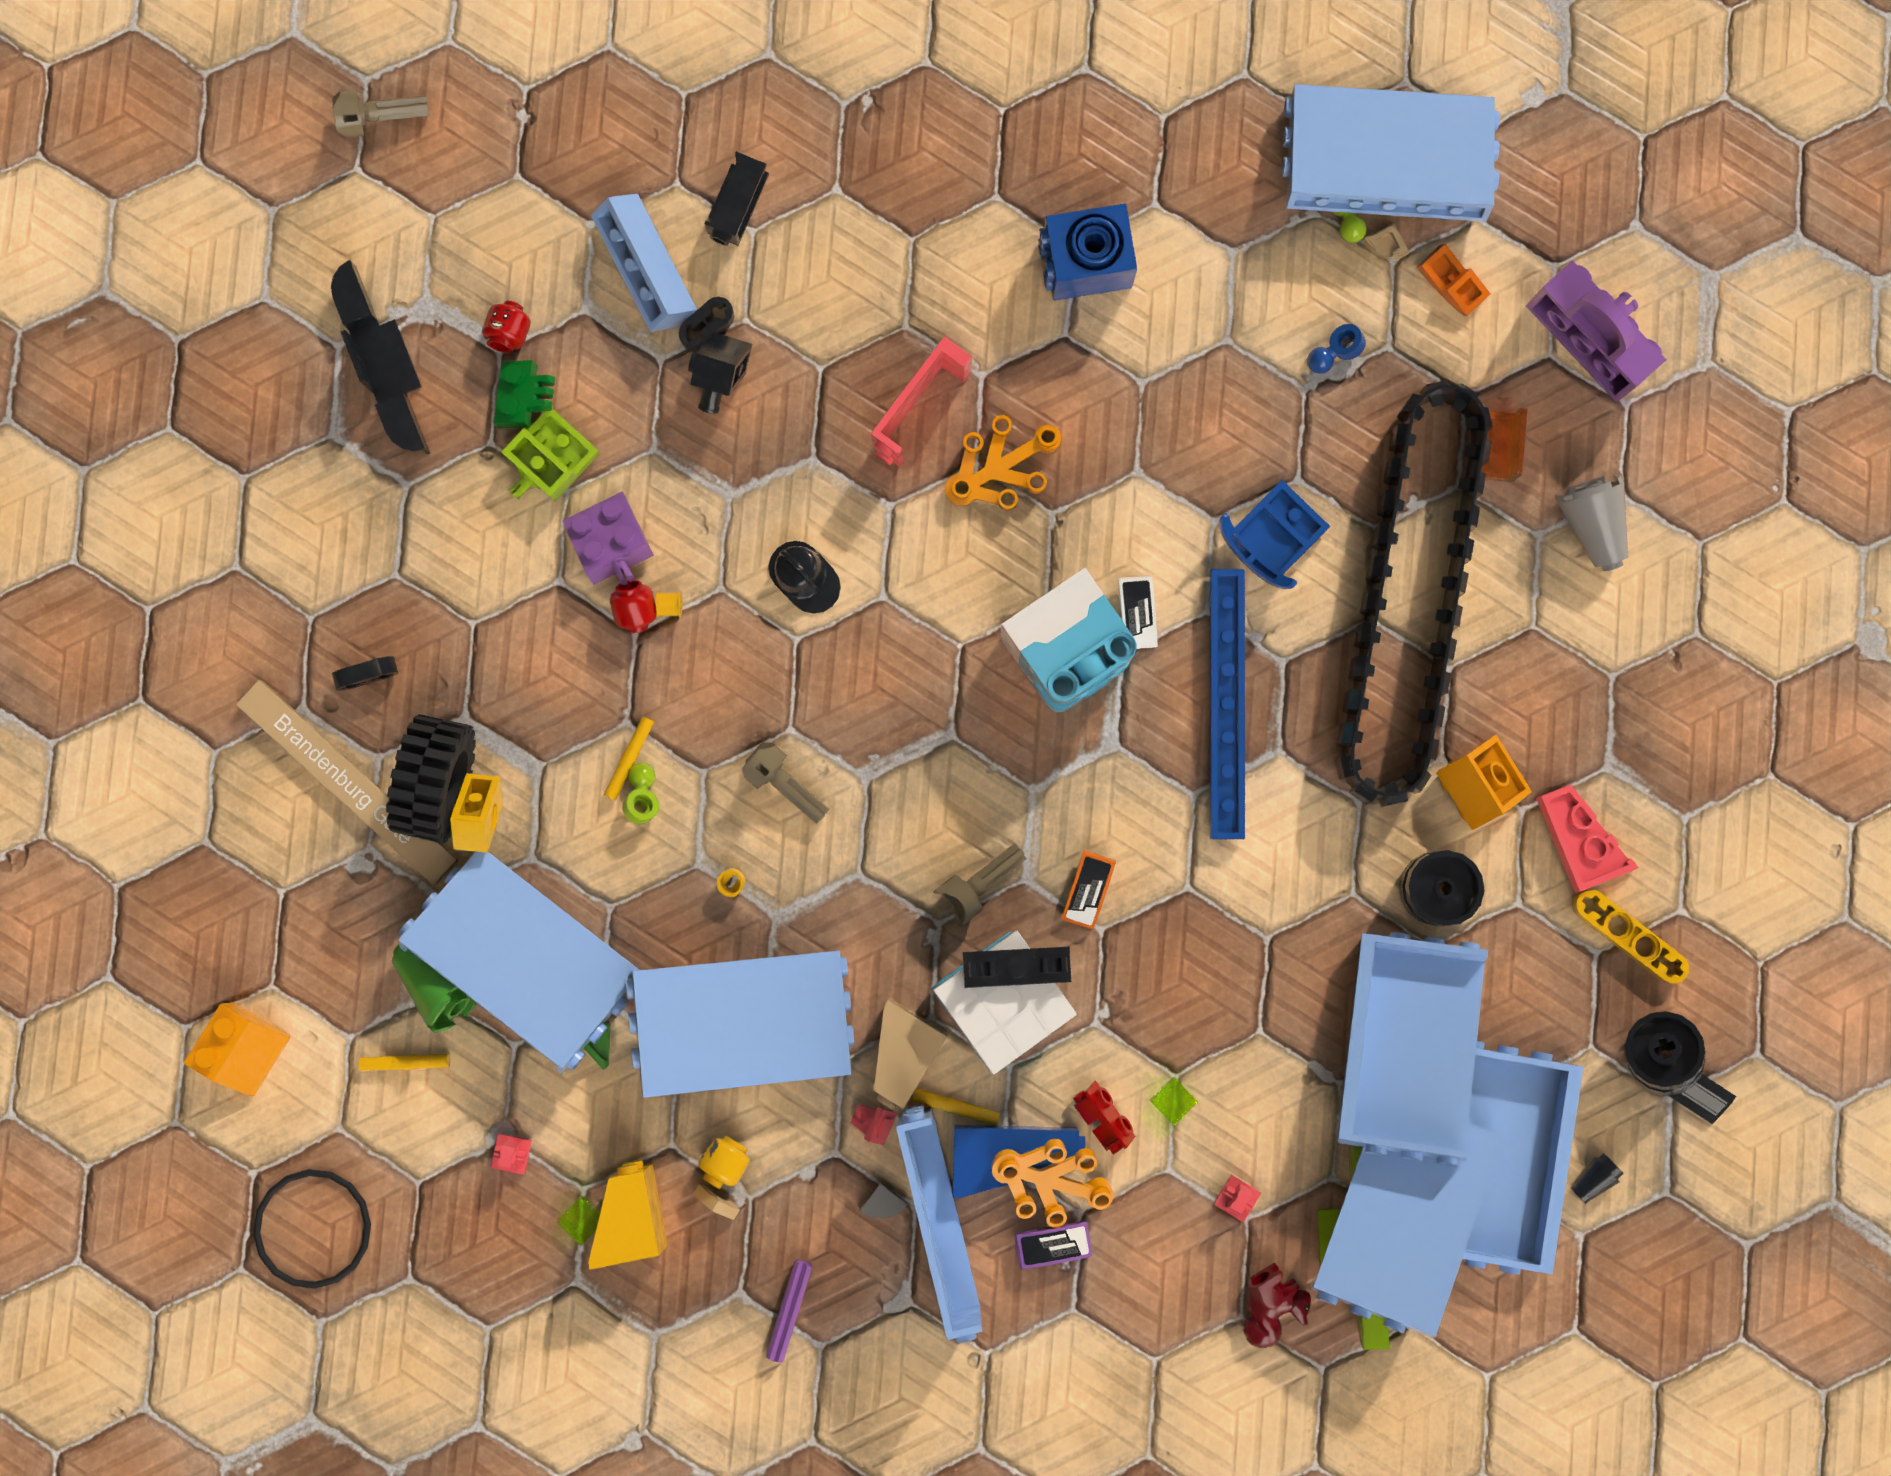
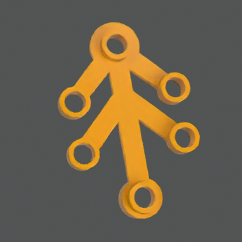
[945,415,1061,511]
[991,1139,1114,1228]

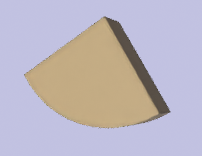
[1363,224,1409,259]
[693,1184,740,1220]

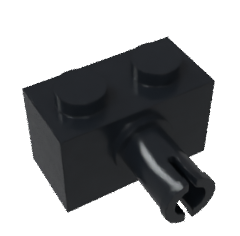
[688,332,752,414]

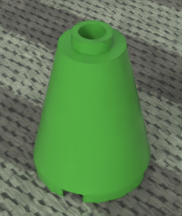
[392,944,477,1033]

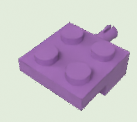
[562,491,654,585]

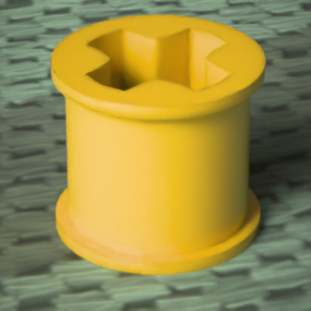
[656,591,683,618]

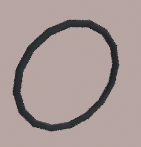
[253,1169,371,1289]

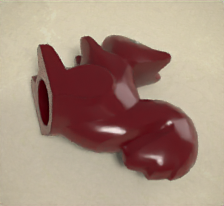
[1243,1263,1311,1348]

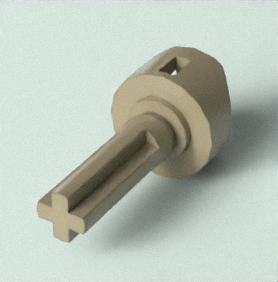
[332,90,429,137]
[743,742,829,824]
[933,843,1026,927]

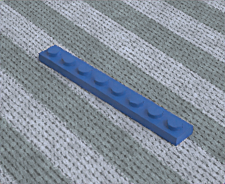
[1210,569,1245,840]

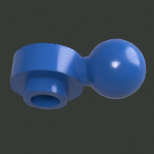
[1307,324,1366,374]

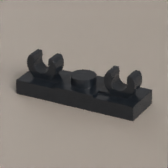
[962,946,1072,988]

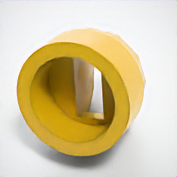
[717,868,746,897]

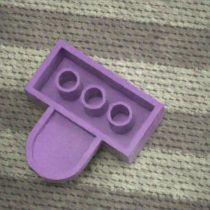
[1526,260,1666,403]

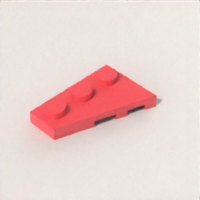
[1536,785,1639,893]

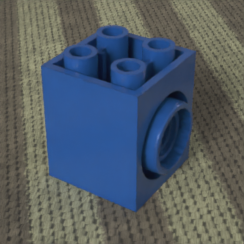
[1038,203,1137,301]

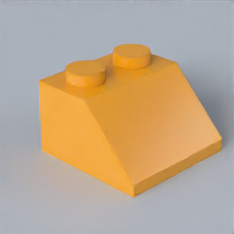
[1436,735,1532,830]
[183,1002,291,1097]

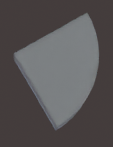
[860,1183,908,1218]

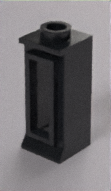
[704,152,769,246]

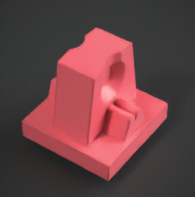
[850,1104,898,1145]
[490,1133,532,1175]
[1213,1174,1261,1223]

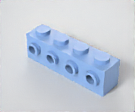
[591,194,697,332]

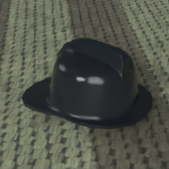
[768,541,841,614]

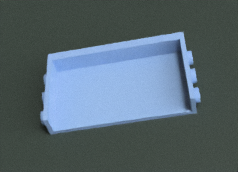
[1282,84,1500,222]
[398,851,639,1075]
[1337,933,1488,1167]
[625,951,854,1098]
[1462,1041,1584,1275]
[896,1105,983,1343]
[1310,1117,1504,1338]

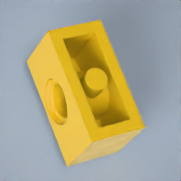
[450,773,503,852]

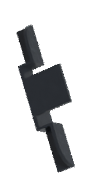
[331,260,431,454]

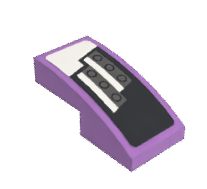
[1014,1221,1093,1269]

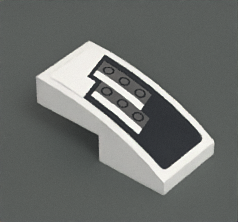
[1118,575,1158,649]

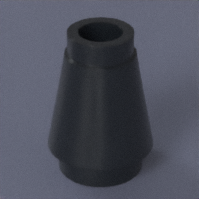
[1571,1153,1624,1204]

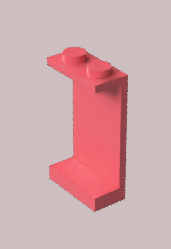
[871,336,972,467]

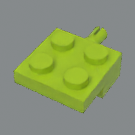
[501,408,601,502]

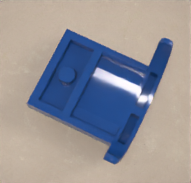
[1219,480,1330,589]

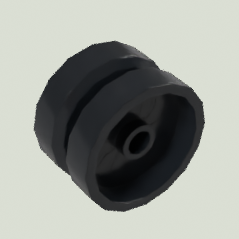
[1399,850,1485,926]
[1625,1011,1706,1096]

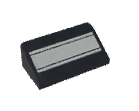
[1667,1074,1736,1124]

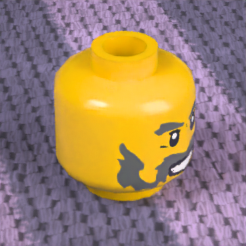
[699,1135,750,1189]

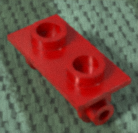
[1073,1080,1136,1155]

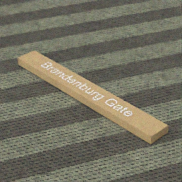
[236,680,459,885]

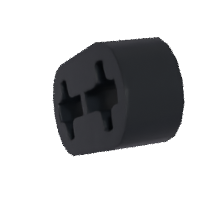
[679,296,735,352]
[332,656,399,691]

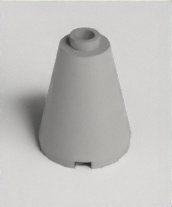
[1555,474,1628,571]

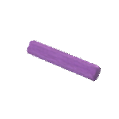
[766,1259,812,1362]

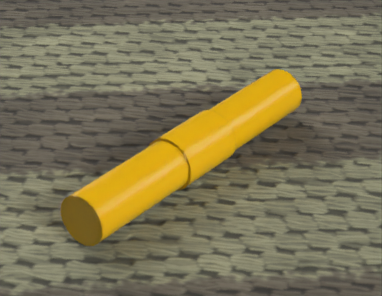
[603,716,654,800]
[358,1054,450,1071]
[911,1088,1000,1126]

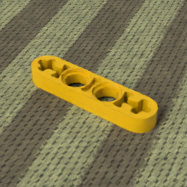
[1572,890,1689,984]

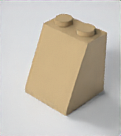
[873,997,947,1110]

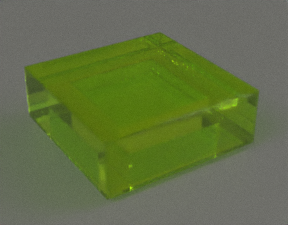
[1149,1077,1198,1126]
[557,1195,600,1246]

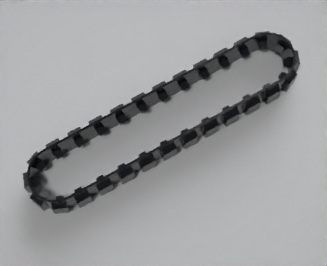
[1335,380,1493,807]

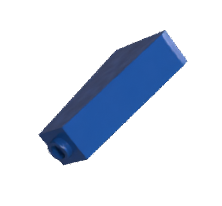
[953,1125,1085,1198]

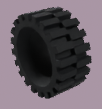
[386,714,476,843]

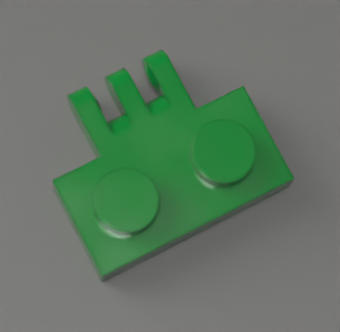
[494,360,555,429]

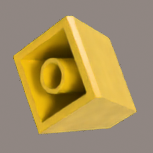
[588,1160,668,1270]

